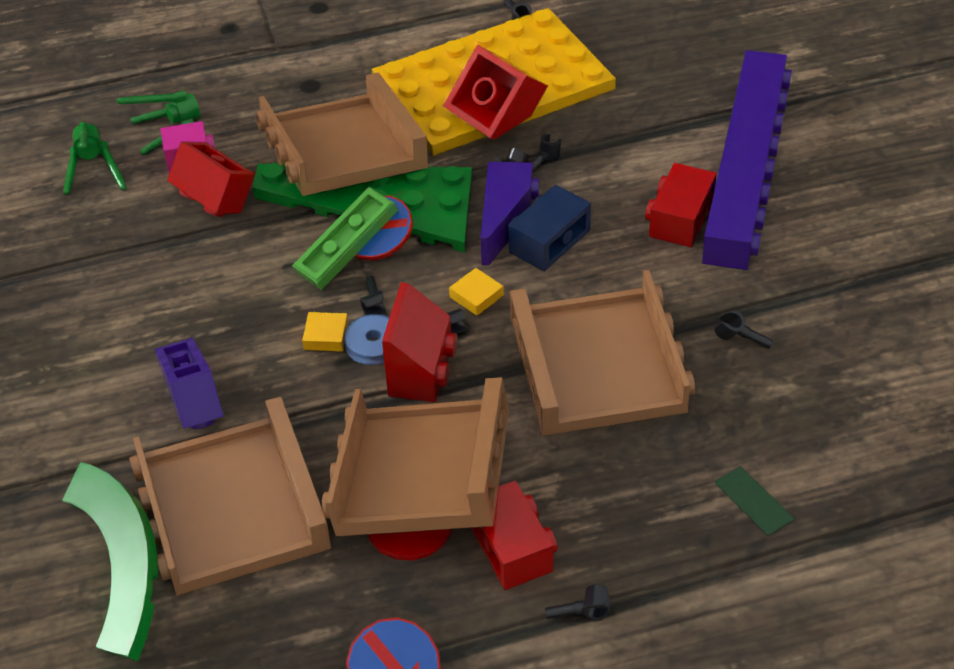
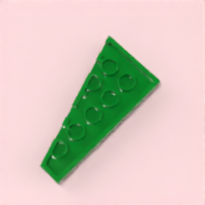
[252,163,473,253]

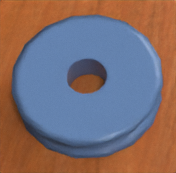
[344,314,389,365]

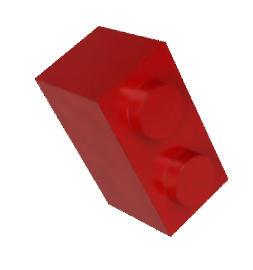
[167,141,255,217]
[645,162,717,248]
[471,480,558,591]

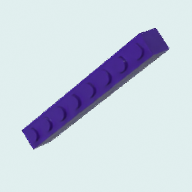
[702,50,792,270]

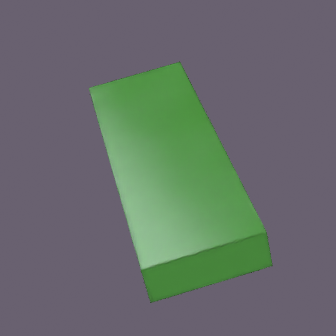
[292,187,398,290]

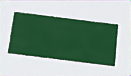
[714,466,794,536]

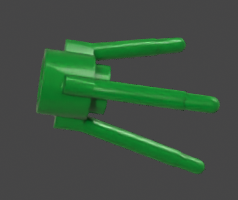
[117,91,200,155]
[63,122,127,195]

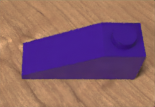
[480,162,540,265]
[155,338,224,429]

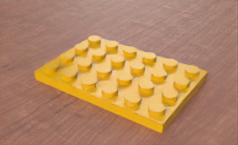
[372,8,616,156]

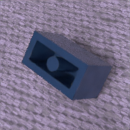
[508,185,591,272]

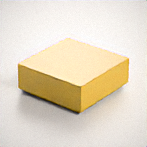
[449,268,504,316]
[302,312,348,352]

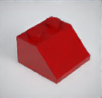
[443,44,548,140]
[382,282,457,402]

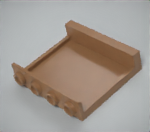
[255,72,428,196]
[510,270,695,436]
[322,377,510,536]
[129,396,331,596]

